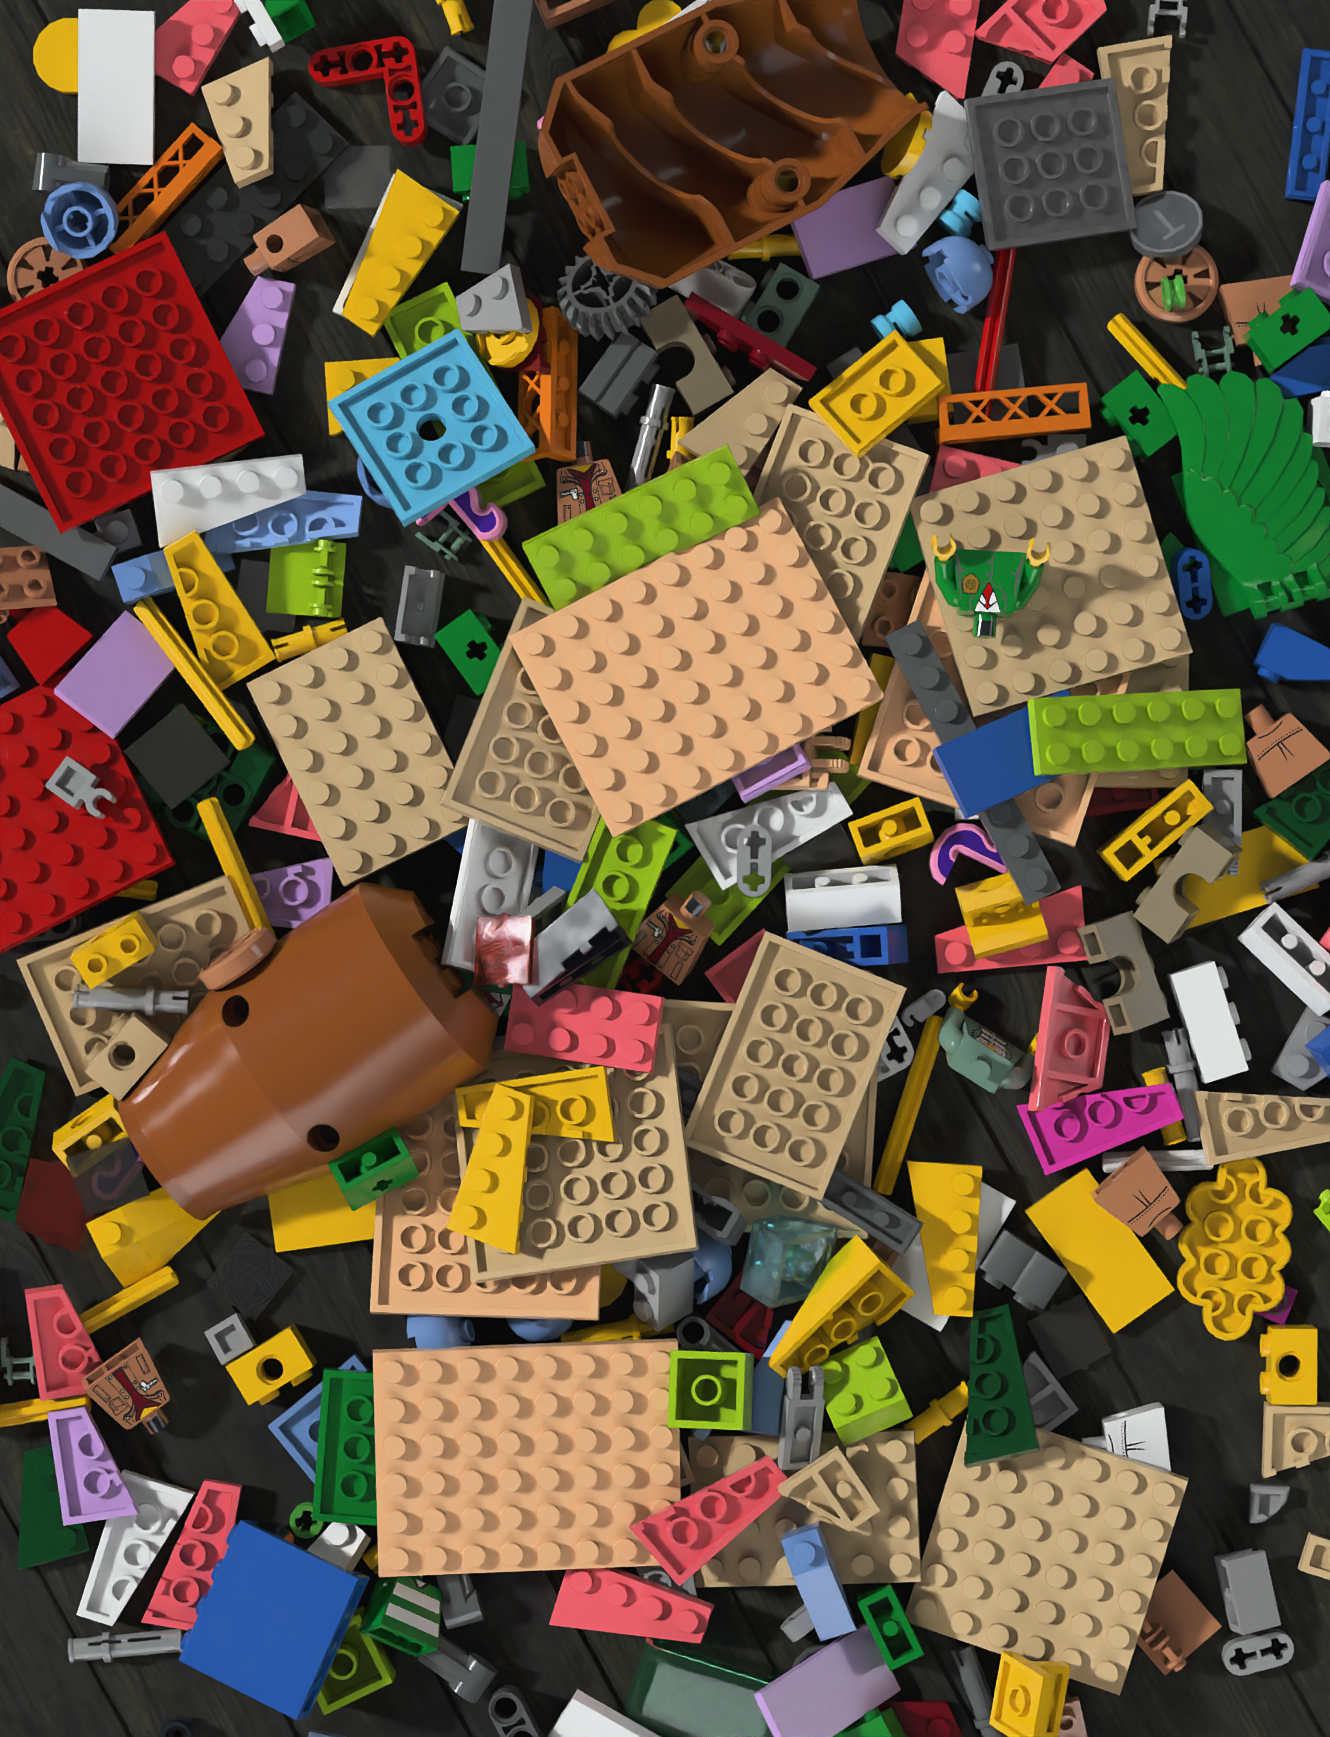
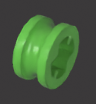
[1161,274,1186,311]
[289,1502,324,1539]

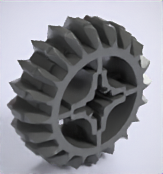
[557,255,659,341]

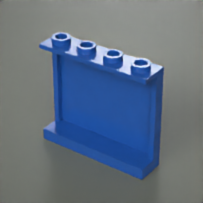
[179,1519,370,1720]

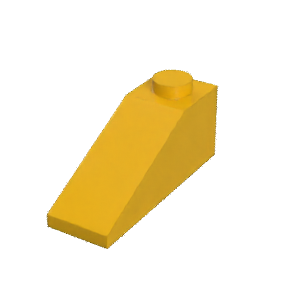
[1096,779,1214,881]

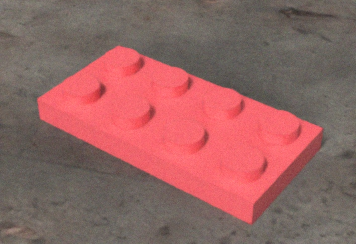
[504,976,665,1073]

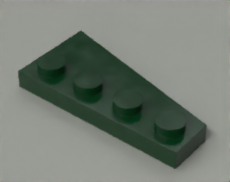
[0,1055,47,1224]

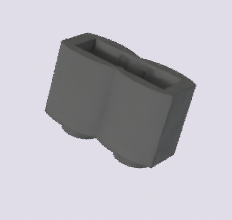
[691,1181,749,1246]
[979,1228,1068,1310]

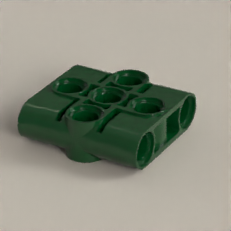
[136,704,278,844]

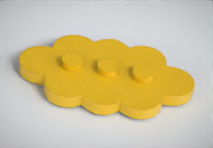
[1176,1157,1293,1341]

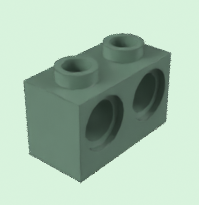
[740,263,820,348]

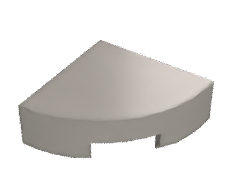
[1248,1483,1290,1523]

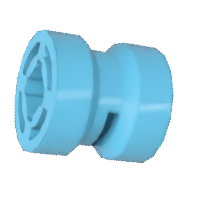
[936,189,982,238]
[870,299,922,341]

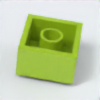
[817,1336,913,1447]
[668,1350,754,1431]
[317,1605,396,1715]

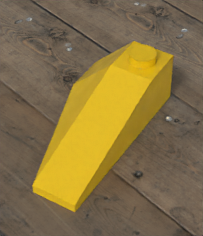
[86,1187,221,1288]
[767,1235,916,1380]

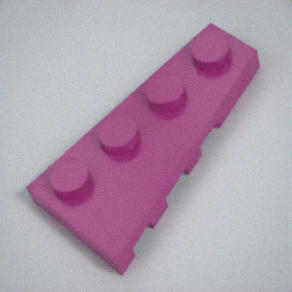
[1016,1082,1186,1175]

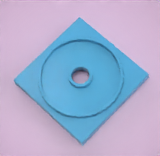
[327,328,536,527]

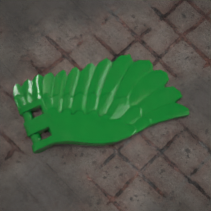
[1157,371,1330,620]

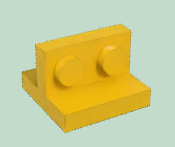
[955,873,1049,960]
[989,1651,1071,1737]

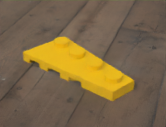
[342,169,460,338]
[163,529,276,691]
[455,1066,617,1142]
[446,1083,535,1255]
[906,1160,983,1317]

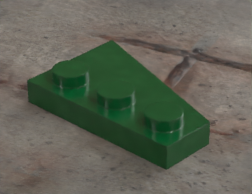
[17,1443,92,1570]

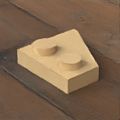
[777,1445,881,1532]

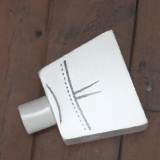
[1081,1402,1171,1472]

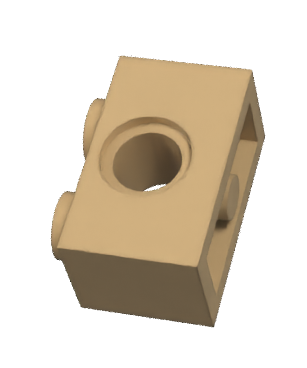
[85,1011,171,1101]

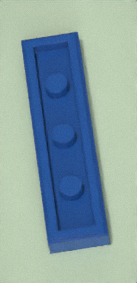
[1284,48,1330,203]

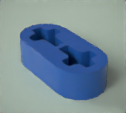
[1170,547,1212,620]

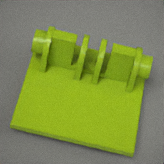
[266,540,347,618]

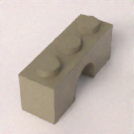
[640,294,736,419]
[1133,822,1243,944]
[1077,910,1170,1036]

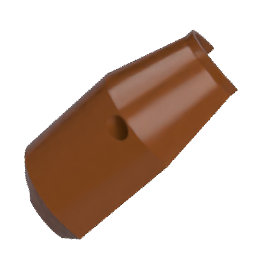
[538,0,929,289]
[117,882,500,1221]

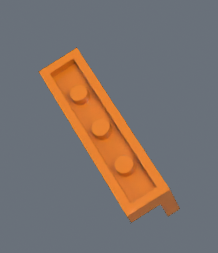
[107,122,225,254]
[518,306,578,463]
[934,382,1091,446]

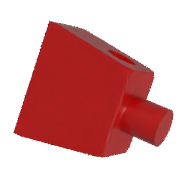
[7,606,98,686]

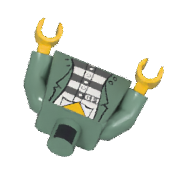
[938,983,1038,1093]

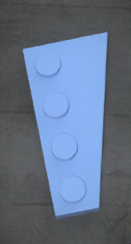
[205,490,363,556]

